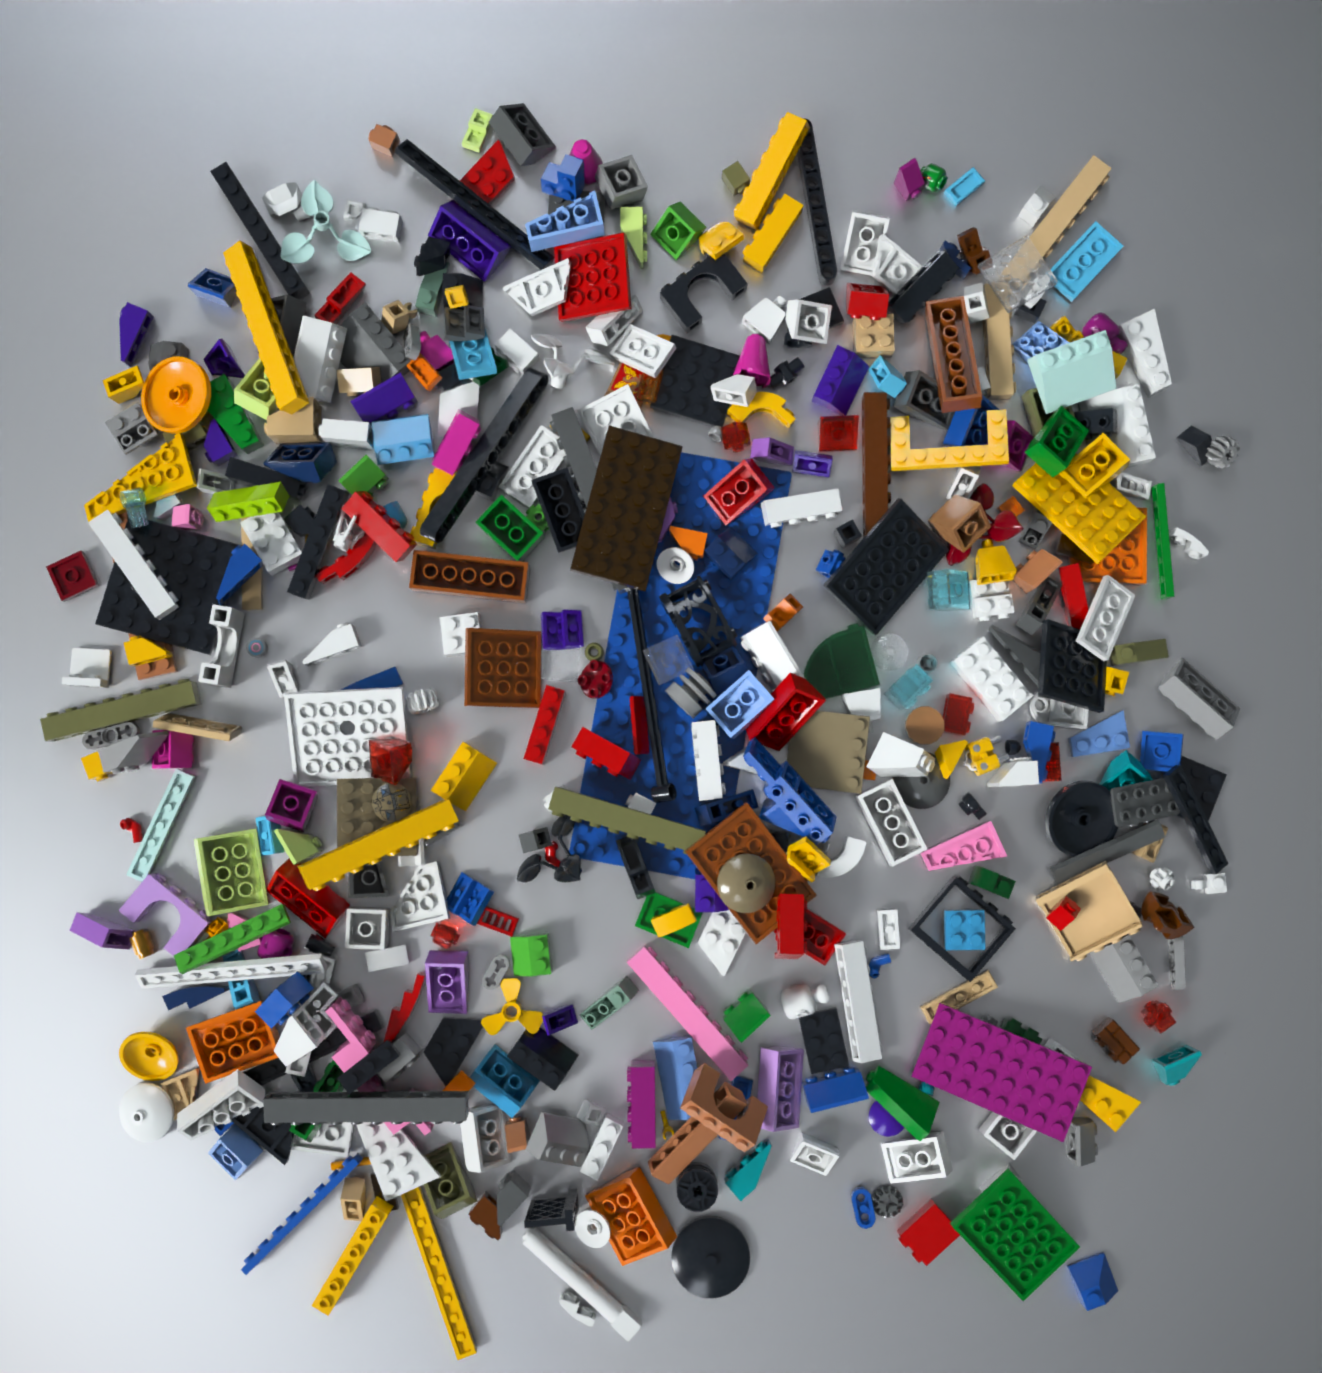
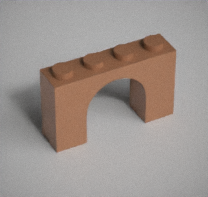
[680,1063,768,1152]

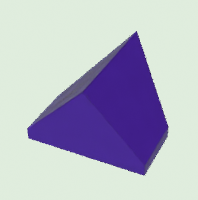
[203,339,245,378]

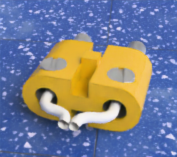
[962,735,1010,776]

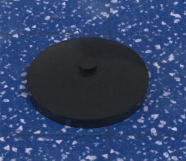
[1045,780,1118,857]
[671,1216,750,1298]

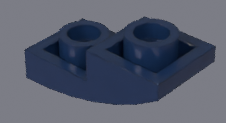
[940,240,971,280]

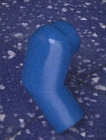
[869,953,891,979]

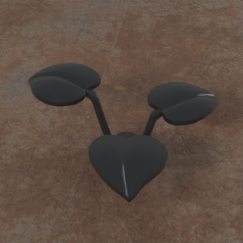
[517,814,582,883]

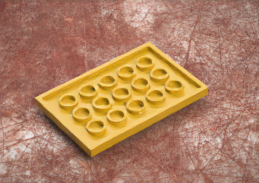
[1012,453,1147,564]

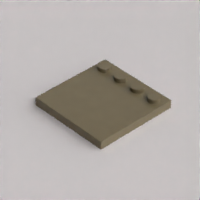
[787,710,870,794]

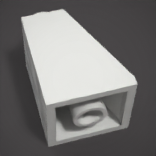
[866,732,935,777]

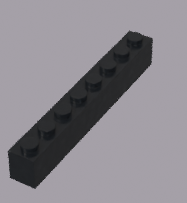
[210,162,310,299]

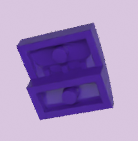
[541,610,584,650]

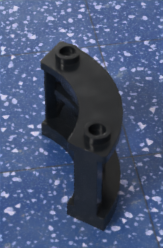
[659,575,738,668]

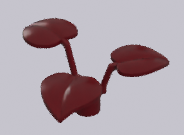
[946,483,1024,566]

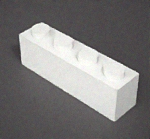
[761,488,842,528]

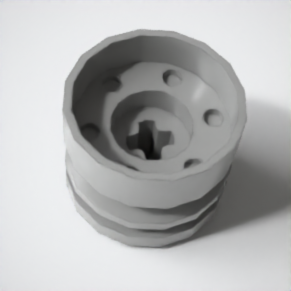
[665,667,717,719]

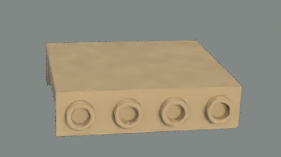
[1035,861,1143,962]

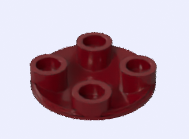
[577,660,613,699]

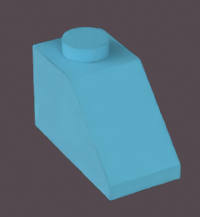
[868,355,907,398]

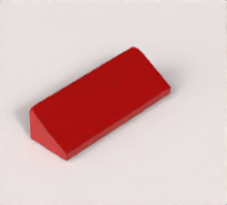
[630,696,649,755]

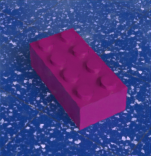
[627,1060,656,1149]

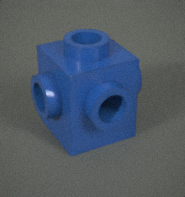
[816,549,846,578]

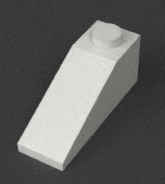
[586,295,643,346]
[303,622,362,666]

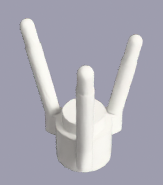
[333,504,365,552]

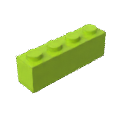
[207,482,289,522]

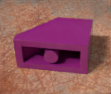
[894,158,925,201]

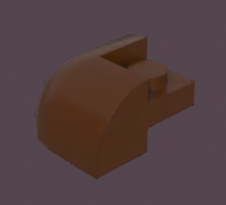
[1141,891,1194,939]

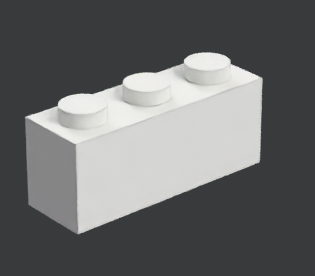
[580,1113,624,1181]

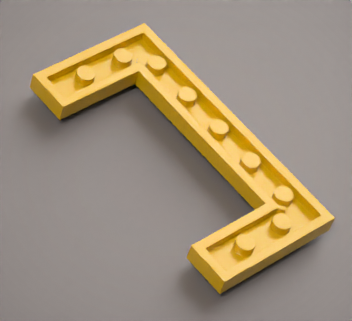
[890,409,1009,471]

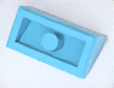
[256,816,284,856]

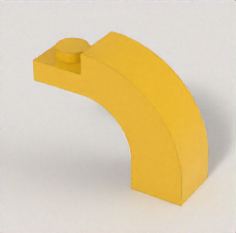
[727,392,796,428]

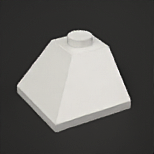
[785,300,832,344]

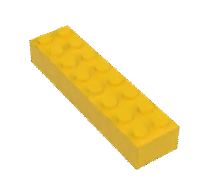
[298,799,459,891]

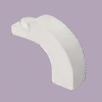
[815,836,867,878]

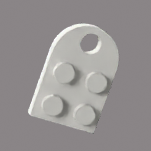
[1029,691,1089,729]

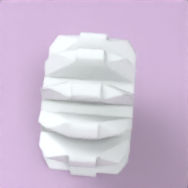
[405,688,439,714]

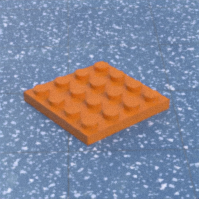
[1068,508,1147,584]

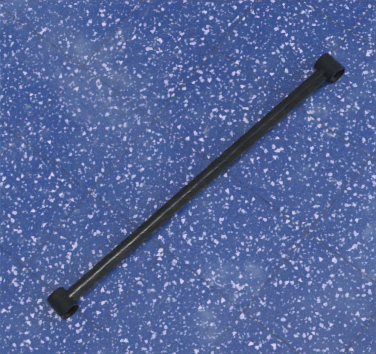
[628,589,677,803]

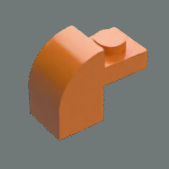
[763,593,803,632]

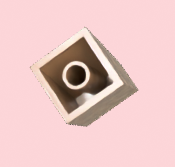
[928,495,991,553]

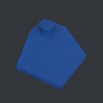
[1067,1252,1118,1311]

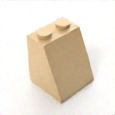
[264,397,322,444]

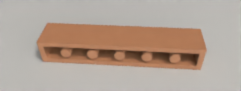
[648,1082,747,1184]

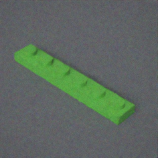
[174,904,291,974]

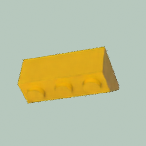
[431,742,497,811]

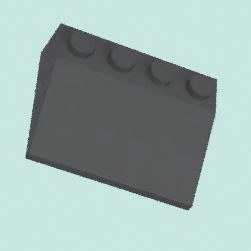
[340,302,412,383]

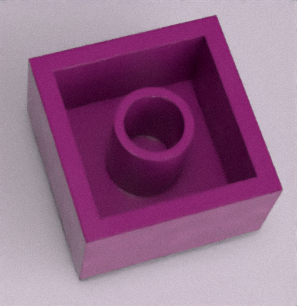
[265,779,318,832]

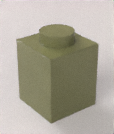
[722,161,750,196]

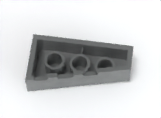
[347,862,389,898]

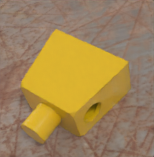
[975,539,1017,585]

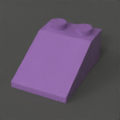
[425,950,469,1014]

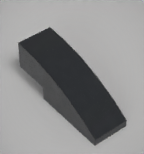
[616,837,656,899]

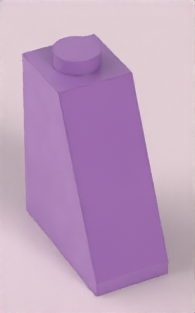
[69,912,136,950]

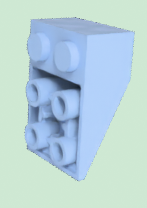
[1012,321,1070,365]

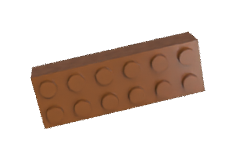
[925,296,982,413]
[409,550,530,603]

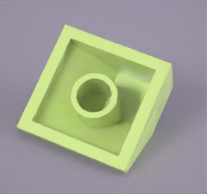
[274,828,322,865]

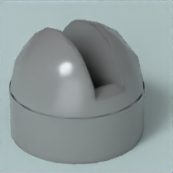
[708,425,724,442]

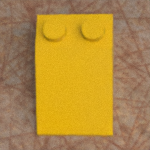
[1060,433,1130,498]

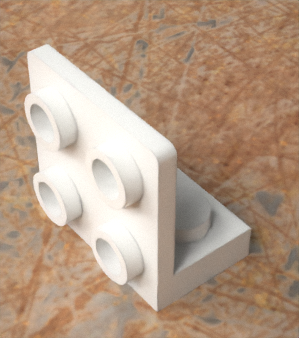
[61,648,111,688]

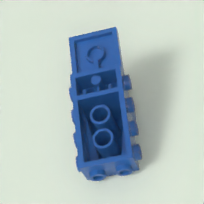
[743,737,837,845]

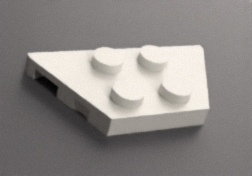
[872,234,922,295]
[503,258,571,316]
[697,910,746,976]

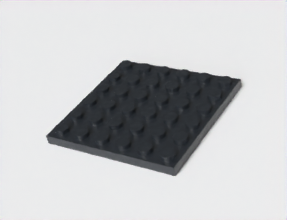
[95,515,242,655]

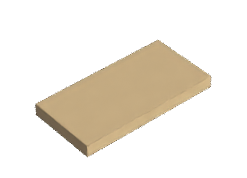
[153,713,242,741]

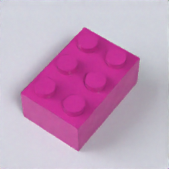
[432,409,481,476]

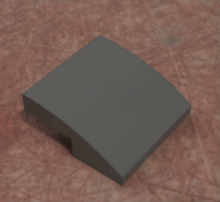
[443,305,485,341]

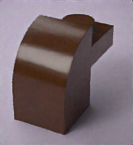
[957,227,993,275]

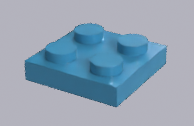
[944,910,985,950]

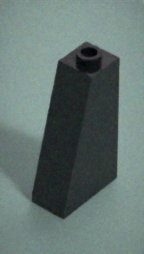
[225,457,307,501]

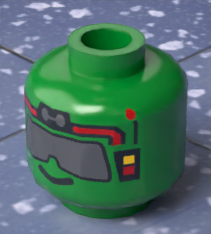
[920,163,948,192]

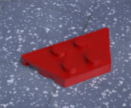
[460,140,514,205]

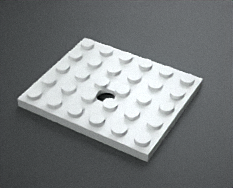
[284,687,411,787]

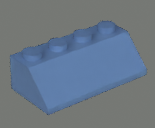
[653,1034,698,1120]

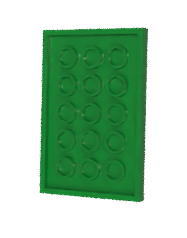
[950,1169,1080,1301]

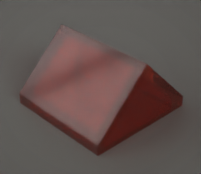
[817,415,859,452]

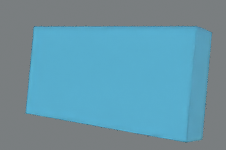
[944,167,985,206]

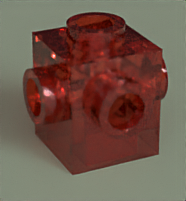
[720,422,751,453]
[1141,1000,1176,1034]

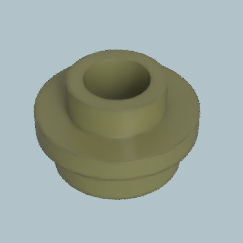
[585,643,604,661]

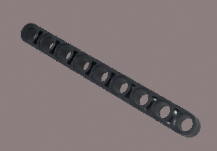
[797,118,837,286]

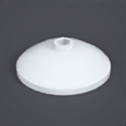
[119,1083,174,1142]

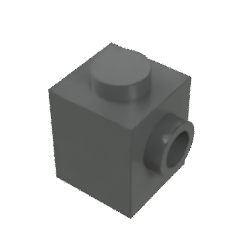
[519,827,552,853]

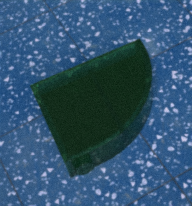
[802,623,880,699]

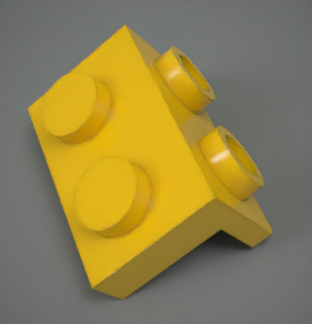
[787,836,831,883]

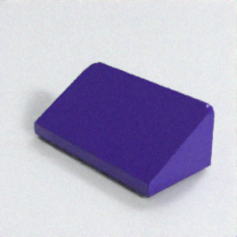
[792,450,833,477]

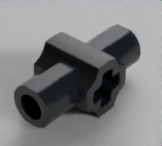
[769,357,805,389]

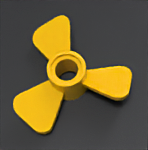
[481,978,543,1035]

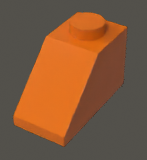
[669,526,708,561]

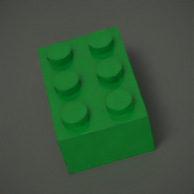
[475,495,545,562]

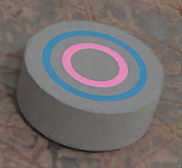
[246,638,267,658]

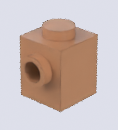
[368,124,400,157]

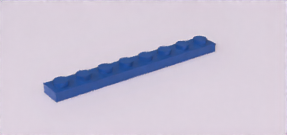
[241,1153,363,1275]

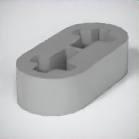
[482,954,510,990]

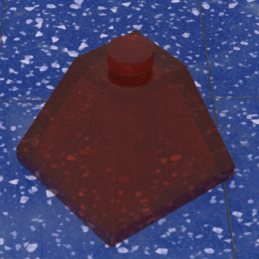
[369,739,412,785]

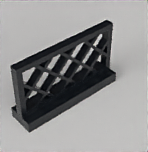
[524,1188,579,1231]

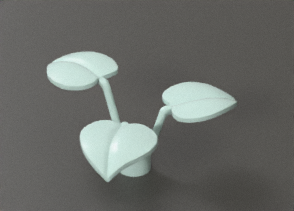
[280,180,371,264]

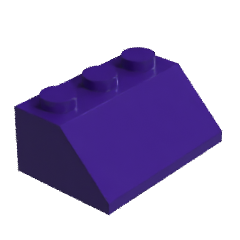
[811,345,869,417]
[350,373,418,426]

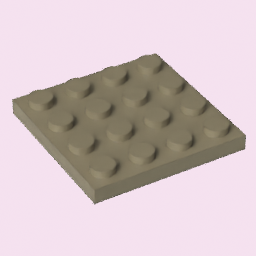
[337,778,417,857]

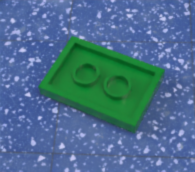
[635,892,703,948]

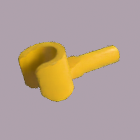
[660,1110,674,1140]

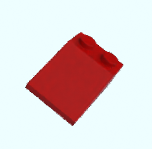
[846,283,889,320]
[703,459,775,526]
[773,907,846,966]

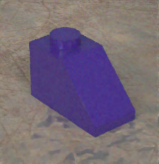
[204,419,238,466]

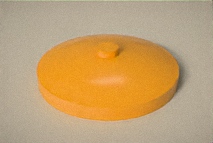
[141,356,211,434]

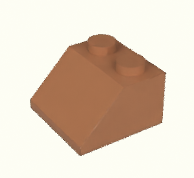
[1013,549,1063,594]

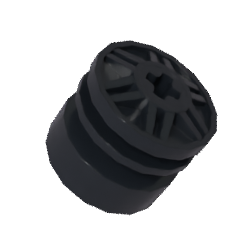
[676,1162,718,1212]

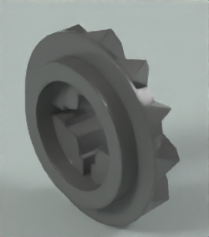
[872,1185,903,1219]

